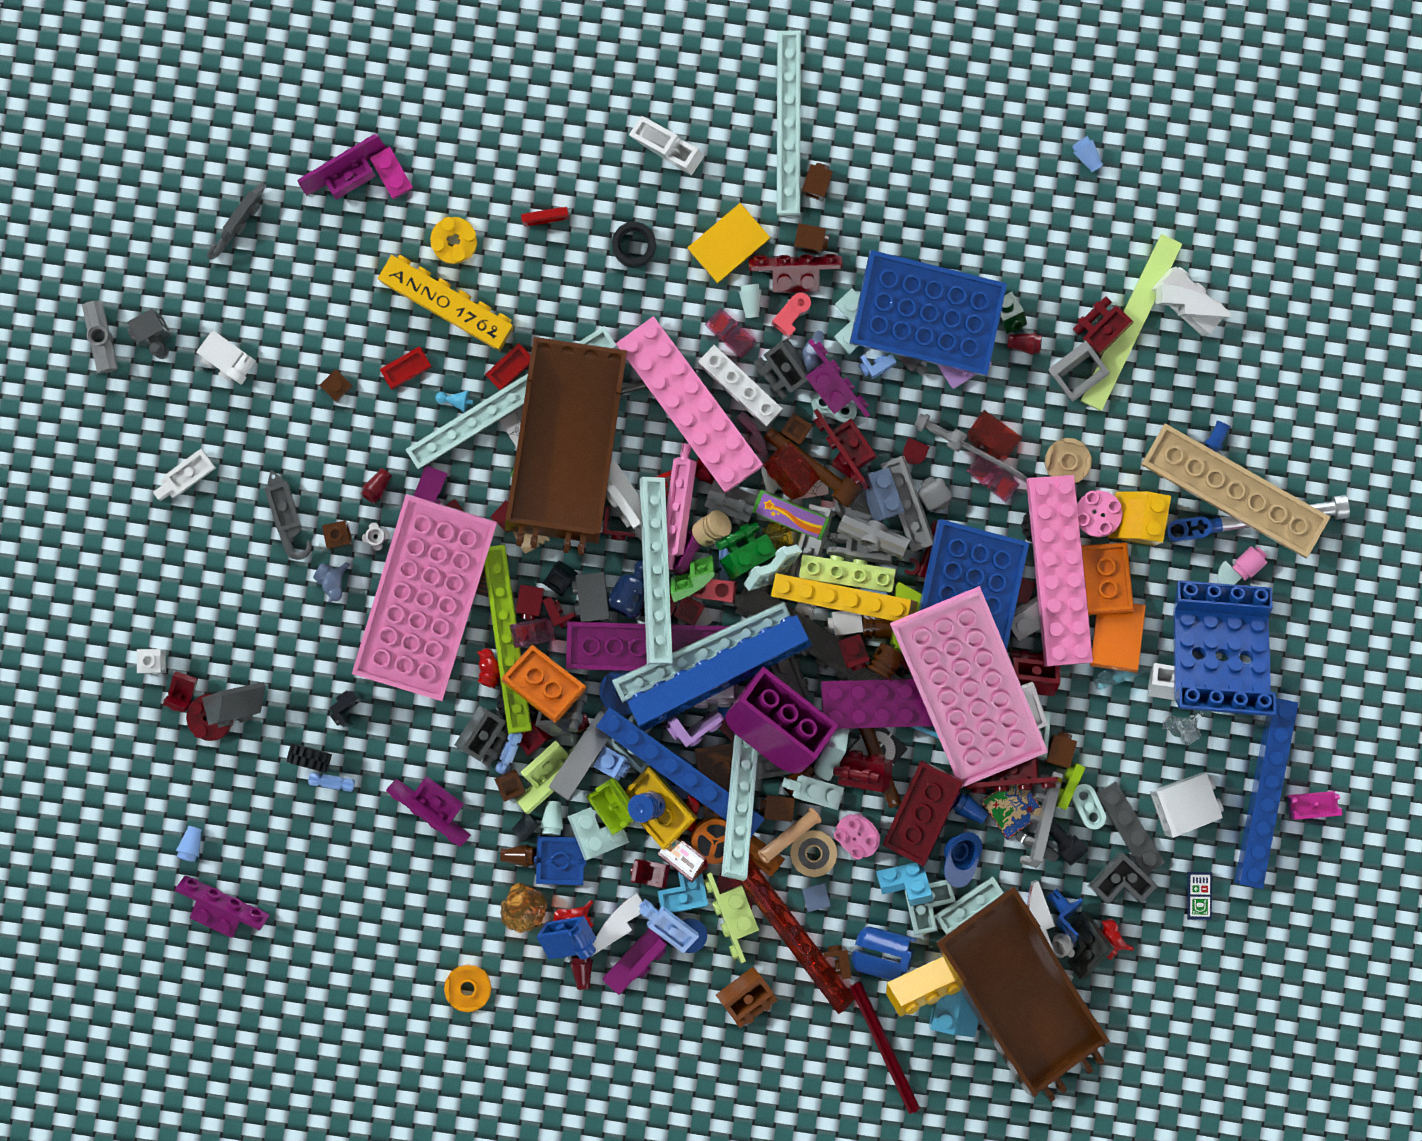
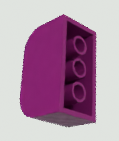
[725,667,839,773]

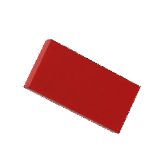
[521,206,569,227]
[485,343,531,390]
[380,346,432,390]

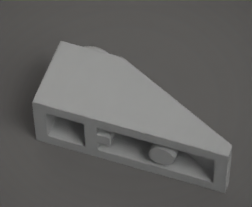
[1011,596,1041,641]

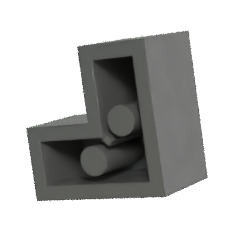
[1087,852,1158,904]

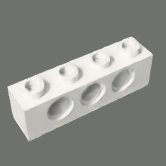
[698,345,783,428]

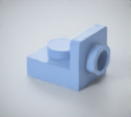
[858,354,896,380]
[593,746,630,781]

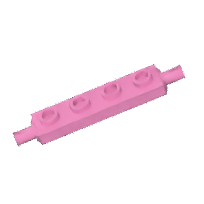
[666,443,697,570]

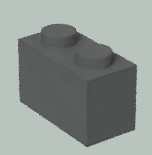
[572,572,610,622]

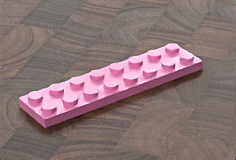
[616,316,764,493]
[1026,475,1093,667]

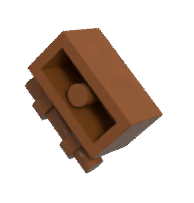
[716,967,778,1029]

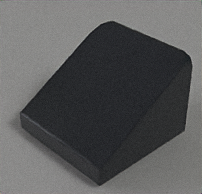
[543,561,578,596]
[512,814,540,842]

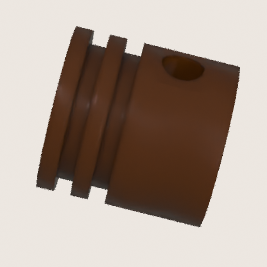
[862,615,892,639]
[867,642,905,681]

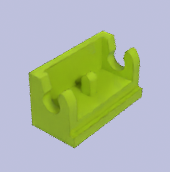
[586,778,635,835]

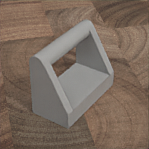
[1048,341,1110,402]

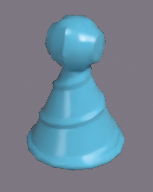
[435,390,473,413]

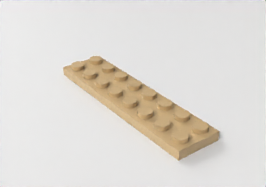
[1141,423,1330,559]

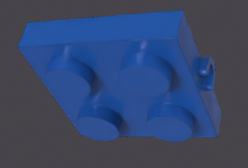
[534,836,586,885]

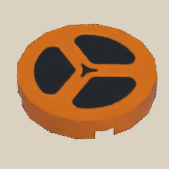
[691,817,726,864]

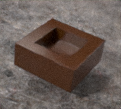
[319,369,353,403]
[780,413,813,446]
[494,769,526,802]

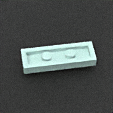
[934,876,1004,935]

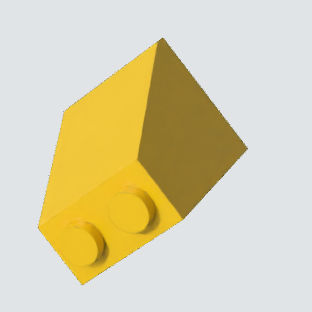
[1108,492,1171,546]

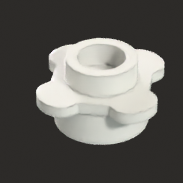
[362,523,390,550]
[1052,934,1075,958]

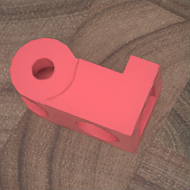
[771,292,811,339]
[691,579,737,604]

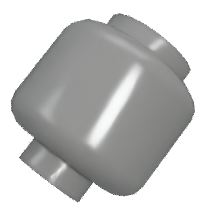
[918,477,952,513]

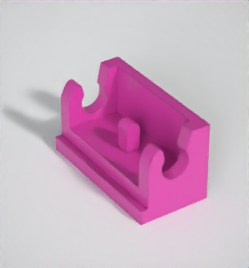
[1287,791,1342,820]

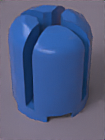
[852,926,916,981]

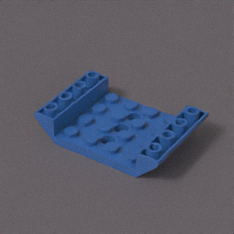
[1173,580,1276,716]

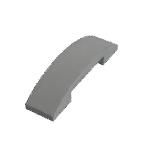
[548,711,610,800]

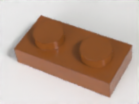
[749,835,785,877]

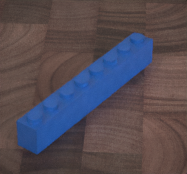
[627,615,813,731]
[1234,698,1299,889]
[596,707,765,837]

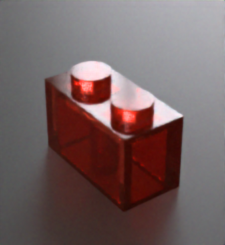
[966,410,1022,462]
[763,443,820,501]

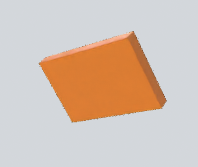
[1081,543,1134,615]
[1090,603,1146,673]
[501,645,587,724]

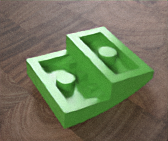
[670,555,715,602]

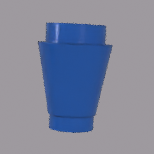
[952,793,988,824]

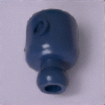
[608,560,645,619]

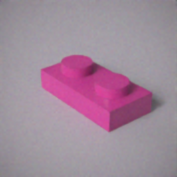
[370,147,413,199]

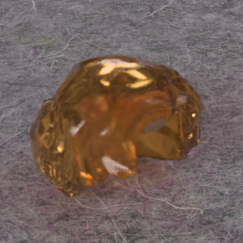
[500,883,548,933]

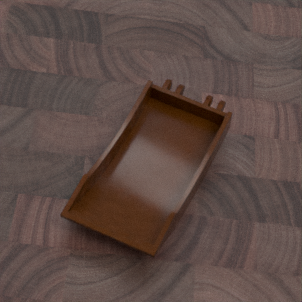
[505,337,627,555]
[936,887,1110,1102]

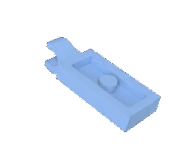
[639,899,699,954]

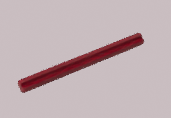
[850,981,920,1114]

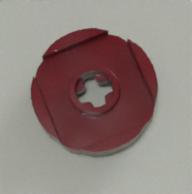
[186,694,235,741]

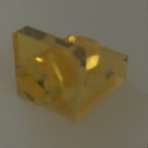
[762,522,794,559]

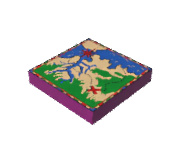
[980,787,1041,840]

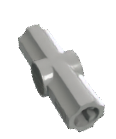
[82,300,118,374]
[837,512,911,559]

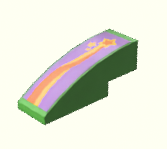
[752,490,830,540]

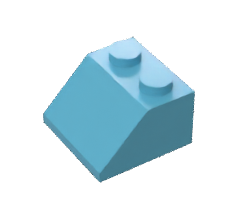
[929,990,979,1037]

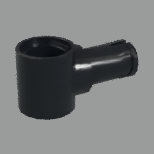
[1049,819,1089,866]

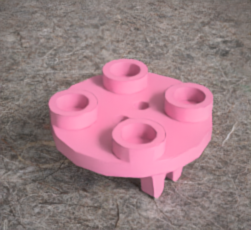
[1077,490,1123,537]
[834,814,880,860]

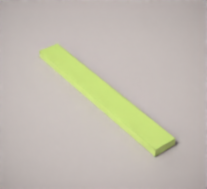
[1080,234,1182,411]

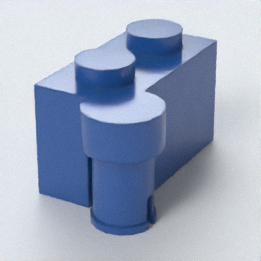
[536,916,596,959]

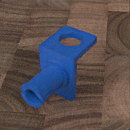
[1046,889,1083,943]

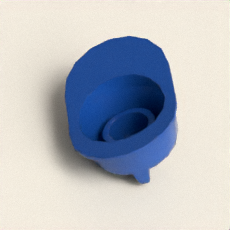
[944,832,982,888]

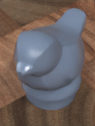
[801,330,824,373]
[313,562,350,602]

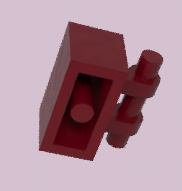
[1009,649,1060,697]
[833,750,893,792]

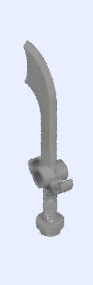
[914,414,1028,484]

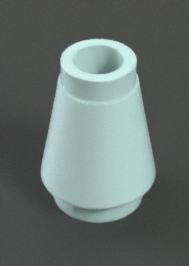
[739,284,762,318]
[540,801,563,836]

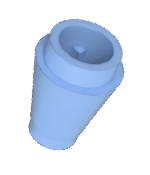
[1072,136,1103,172]
[176,826,202,862]

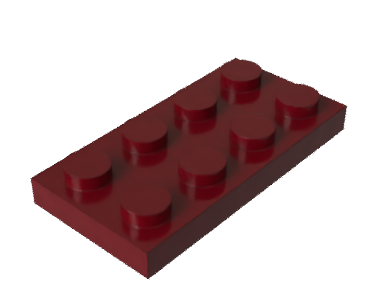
[882,760,965,867]

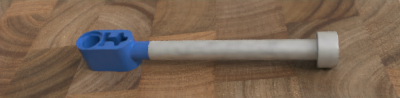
[1164,495,1350,542]

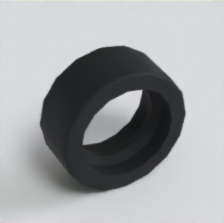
[612,221,656,268]

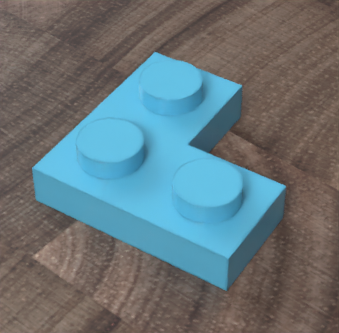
[876,862,933,906]
[657,872,708,913]

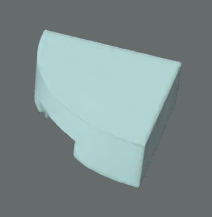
[1218,561,1242,585]

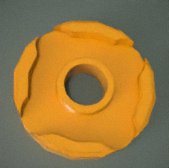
[444,964,492,1012]

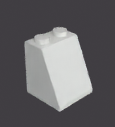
[1150,772,1224,838]

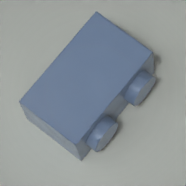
[860,468,905,522]

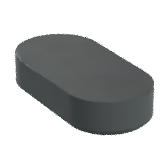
[1015,830,1060,863]

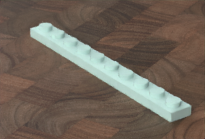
[405,326,617,470]

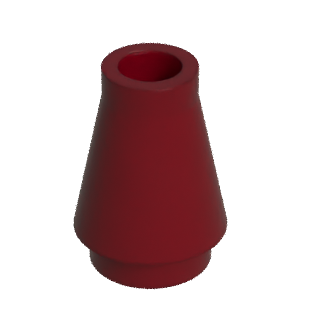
[1007,332,1042,356]
[360,468,392,504]
[569,955,593,990]

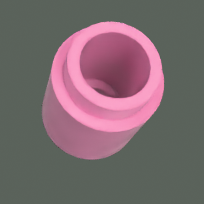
[1232,546,1267,581]

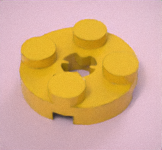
[430,217,477,264]

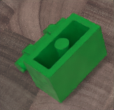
[716,522,776,581]

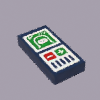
[1187,872,1212,920]

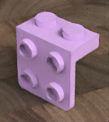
[664,710,724,747]

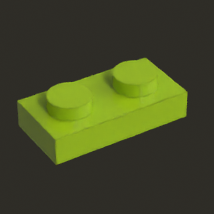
[1056,763,1086,810]

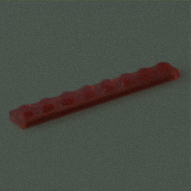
[738,857,855,1014]

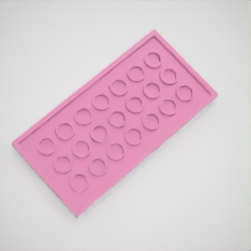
[352,494,497,701]
[890,586,1048,787]

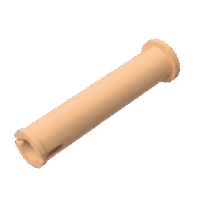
[758,808,822,863]

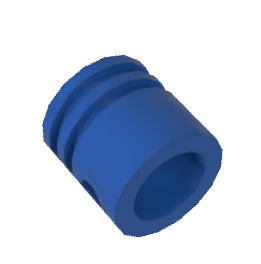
[628,791,665,823]

